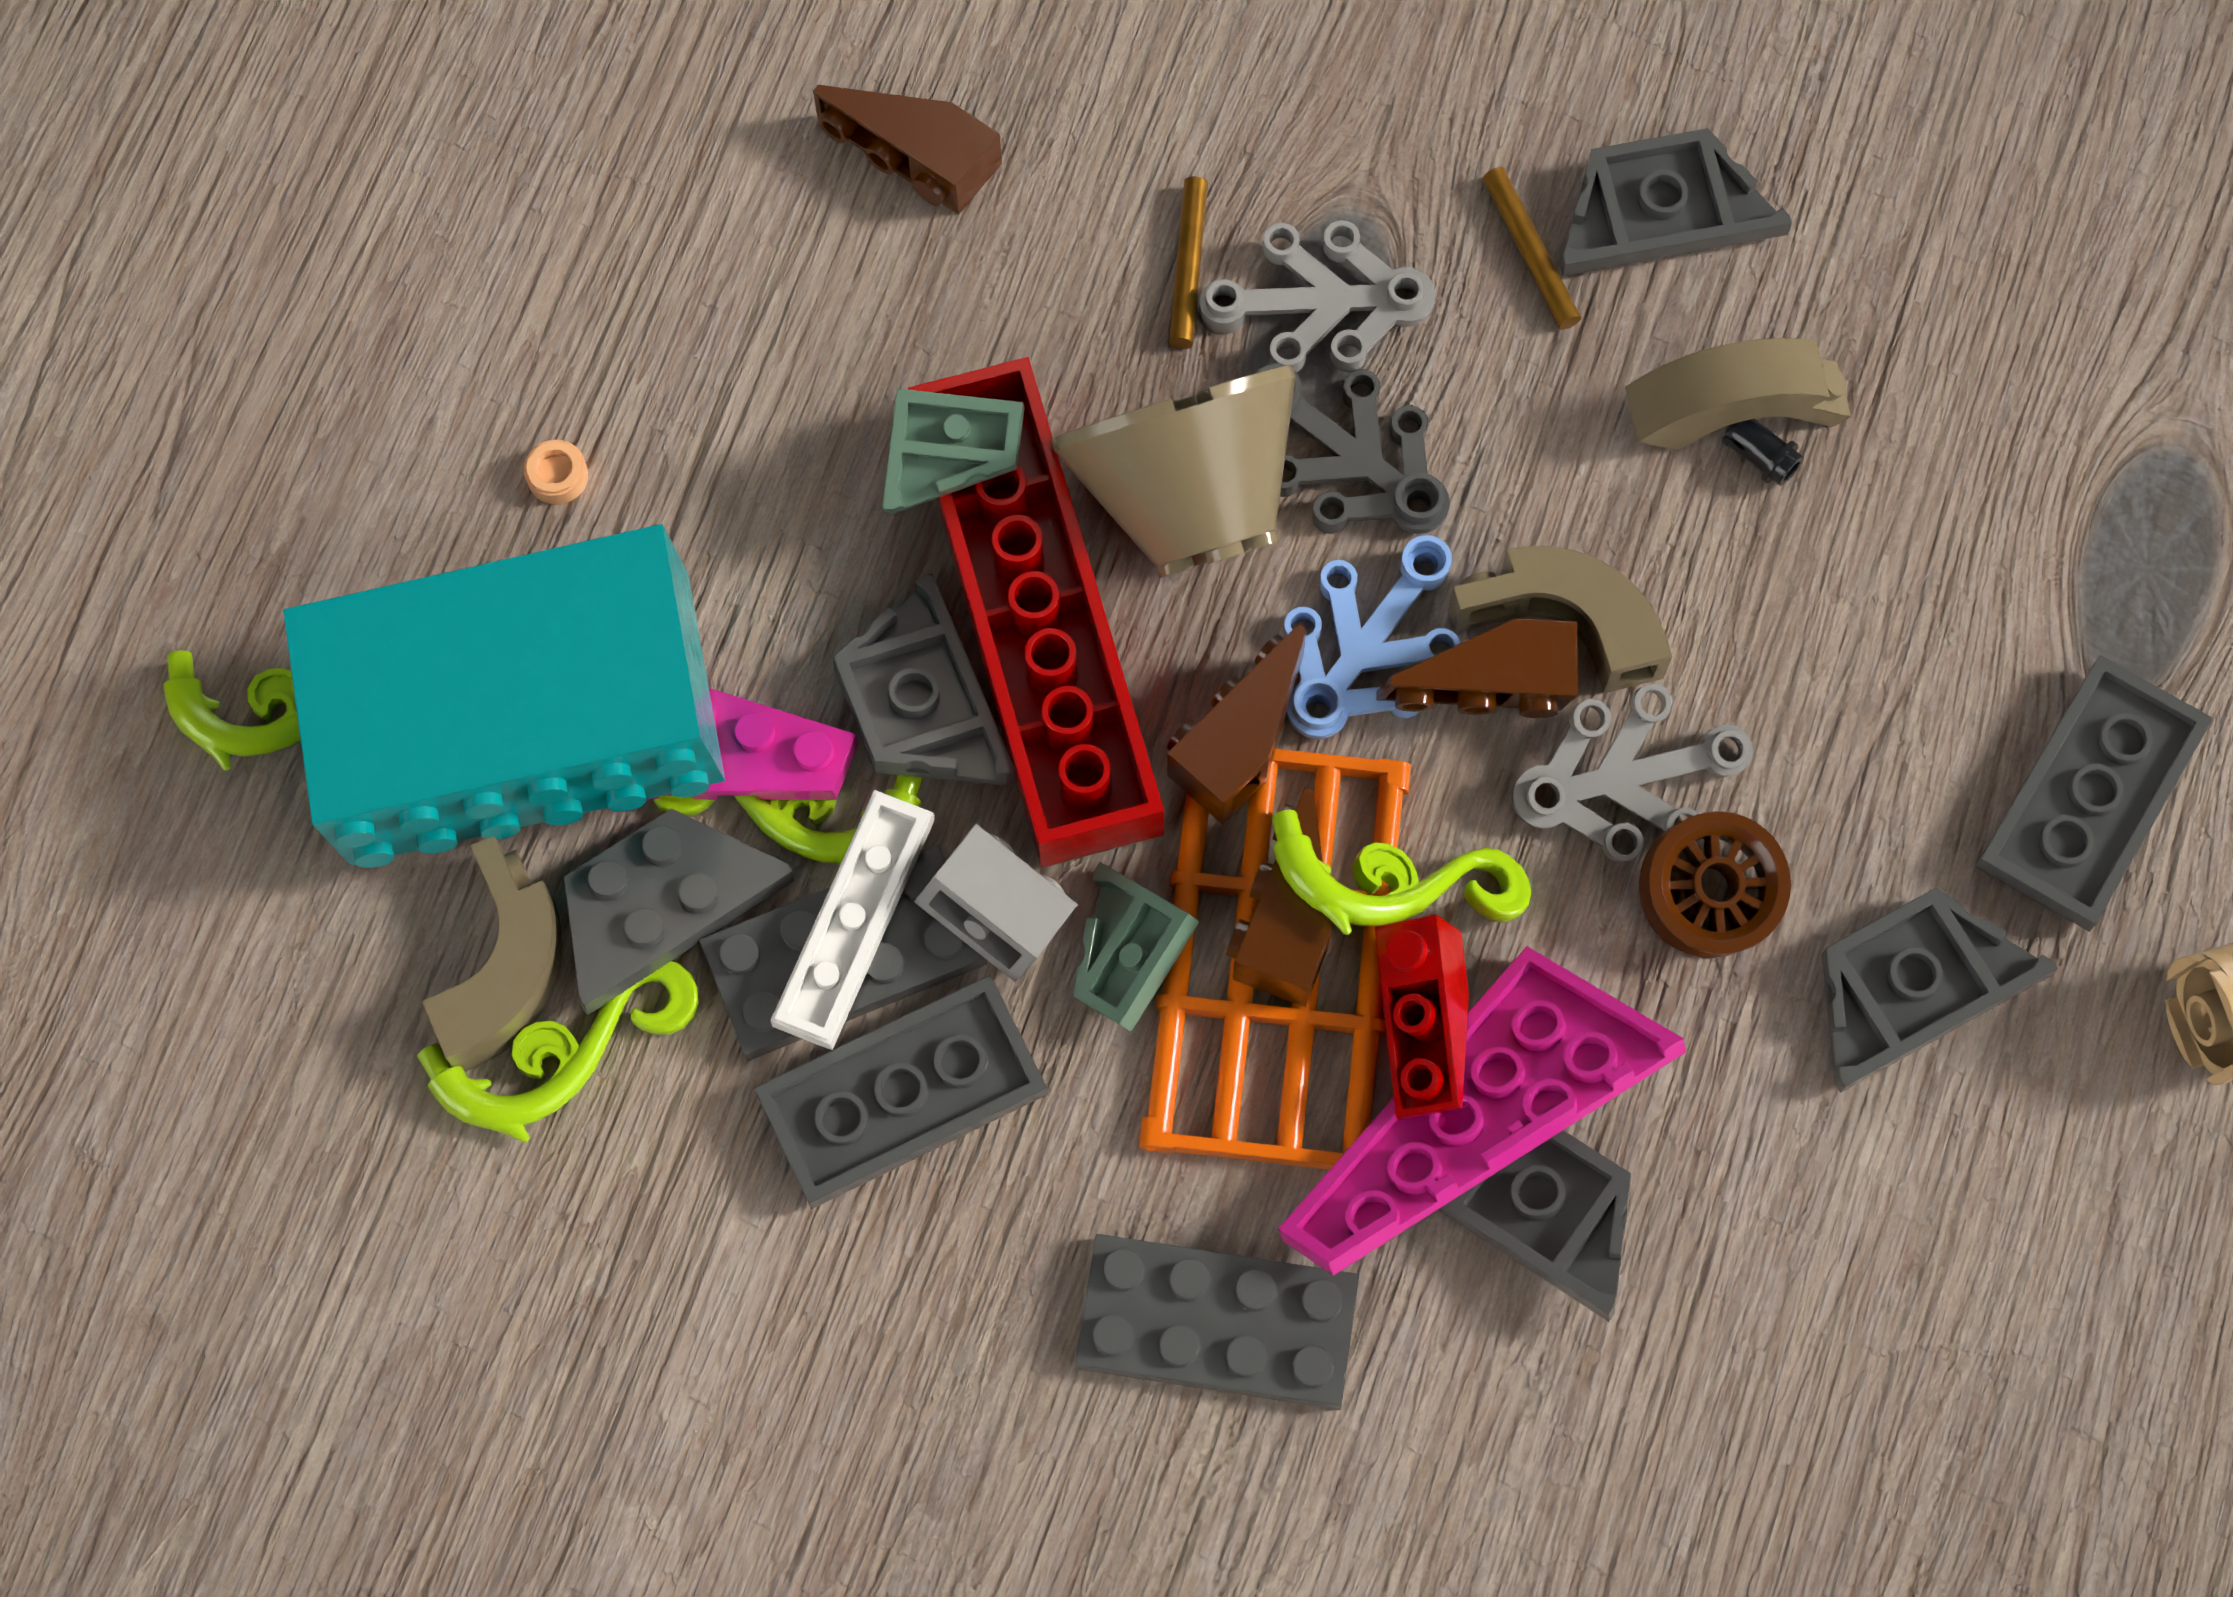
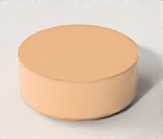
[524,440,588,505]

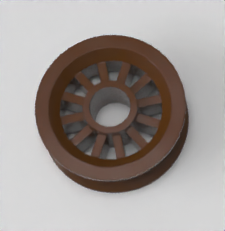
[1639,811,1791,958]

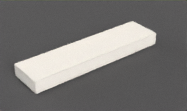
[770,790,935,1050]

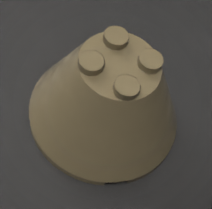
[1051,365,1296,578]

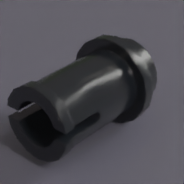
[1722,419,1804,486]

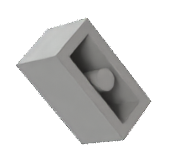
[914,824,1078,982]

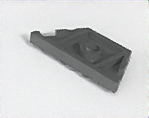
[1560,128,1792,276]
[833,573,1016,786]
[564,809,794,1015]
[1822,888,2058,1093]
[1438,1130,1631,1322]

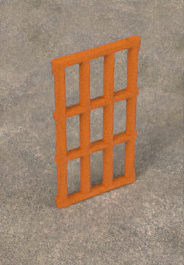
[1138,749,1411,1170]

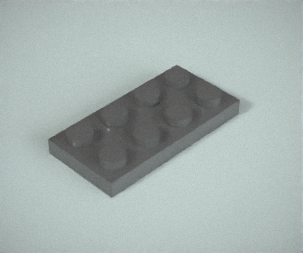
[1975,655,2214,932]
[699,844,988,1061]
[754,975,1048,1209]
[1075,1234,1359,1410]

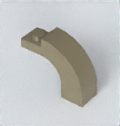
[1625,338,1851,451]
[1448,546,1672,694]
[422,837,563,1071]

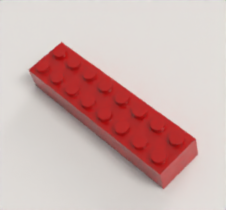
[908,357,1164,868]

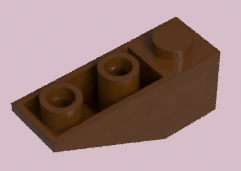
[813,85,1002,215]
[1376,618,1578,718]
[1167,623,1306,825]
[1226,787,1332,1007]

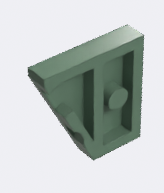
[882,389,1024,514]
[1073,862,1200,1032]

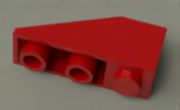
[1375,914,1469,1120]

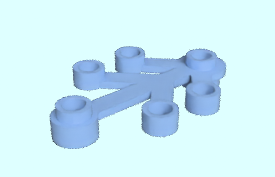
[1283,535,1461,739]

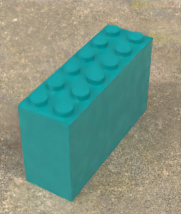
[283,524,726,868]

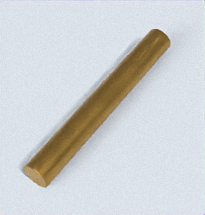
[1482,167,1581,330]
[1169,176,1208,349]

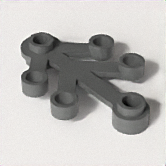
[1257,363,1450,534]

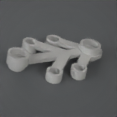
[1199,220,1436,372]
[1512,684,1753,862]

